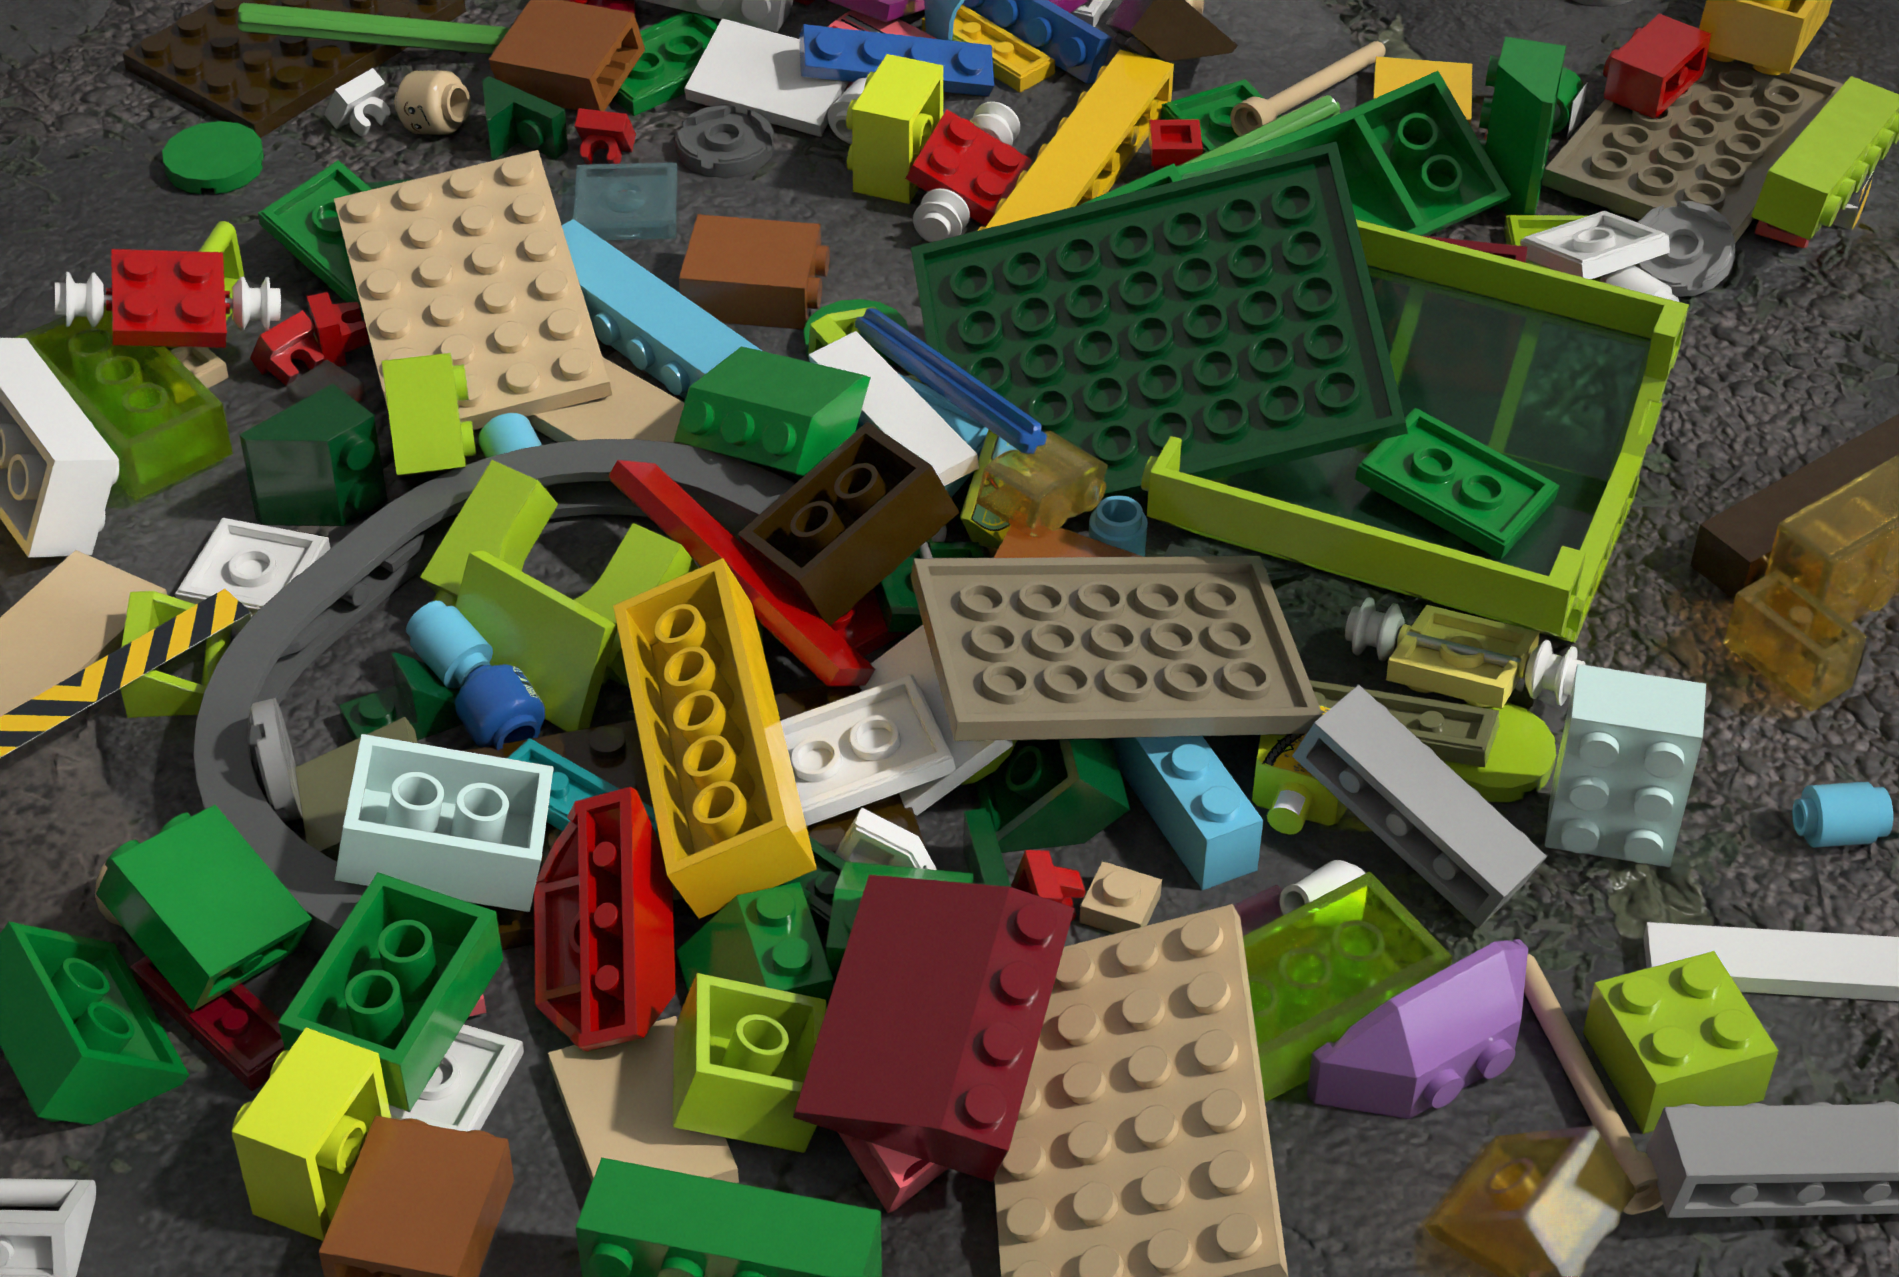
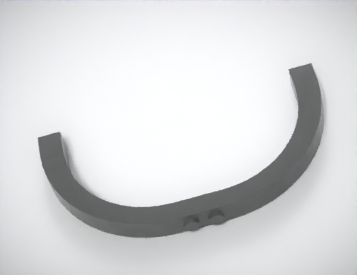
[194,439,796,956]

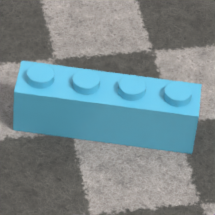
[1111,736,1263,890]

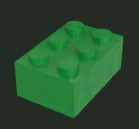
[278,872,503,1112]

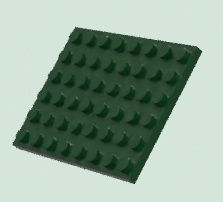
[911,142,1408,539]

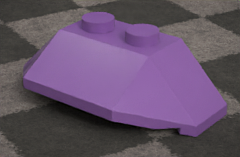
[1307,939,1528,1119]

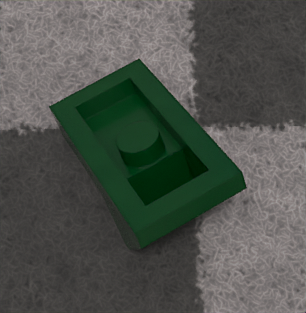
[482,76,568,160]
[339,652,462,741]

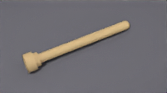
[1230,41,1386,136]
[1524,954,1663,1215]

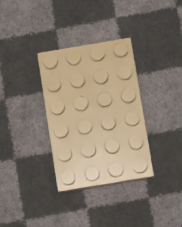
[334,150,612,430]
[994,904,1288,1277]

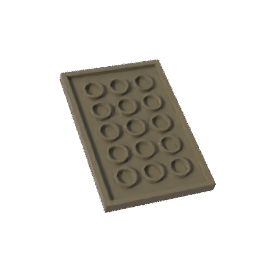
[1542,56,1844,243]
[911,556,1323,741]

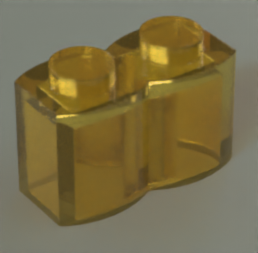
[976,431,1108,537]

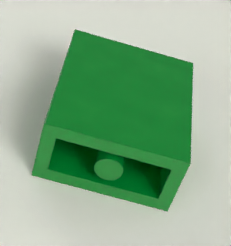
[96,804,312,1011]

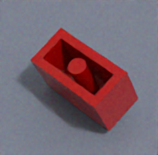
[1603,13,1711,119]

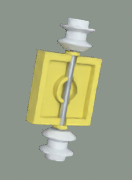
[1345,597,1585,709]

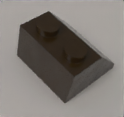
[1105,0,1238,62]

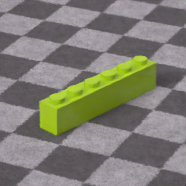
[1751,76,1899,240]

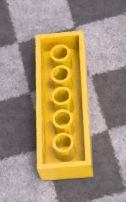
[613,558,817,919]

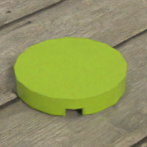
[1442,702,1556,802]

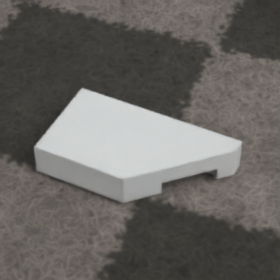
[836,808,937,870]

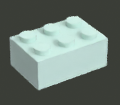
[1545,664,1706,867]
[335,734,554,912]

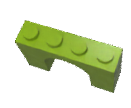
[420,460,699,688]

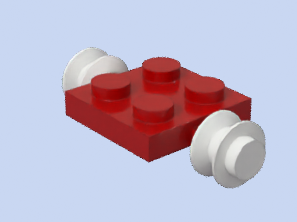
[905,102,1033,242]
[55,249,281,348]

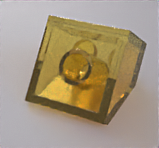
[1424,1126,1637,1277]

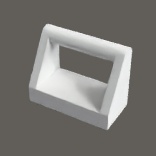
[0,1178,96,1277]

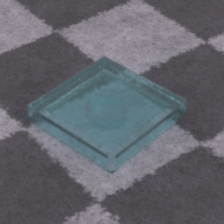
[574,163,678,240]

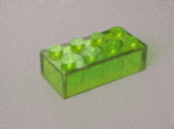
[15,306,233,501]
[1243,871,1452,1103]

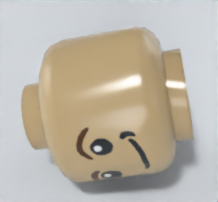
[394,71,471,135]

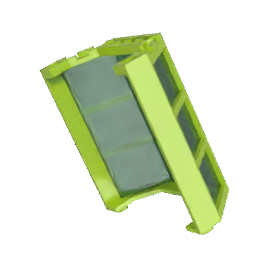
[1141,219,1689,643]

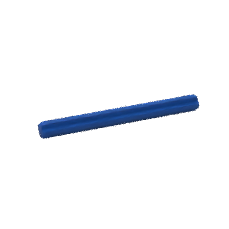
[855,308,1047,455]

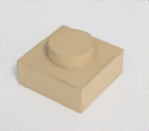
[1080,861,1162,934]

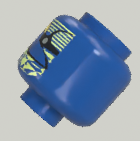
[455,664,545,750]

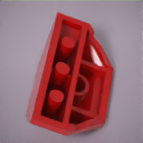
[534,786,676,1051]

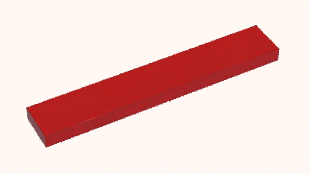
[608,460,875,686]

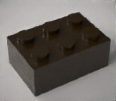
[738,421,959,626]

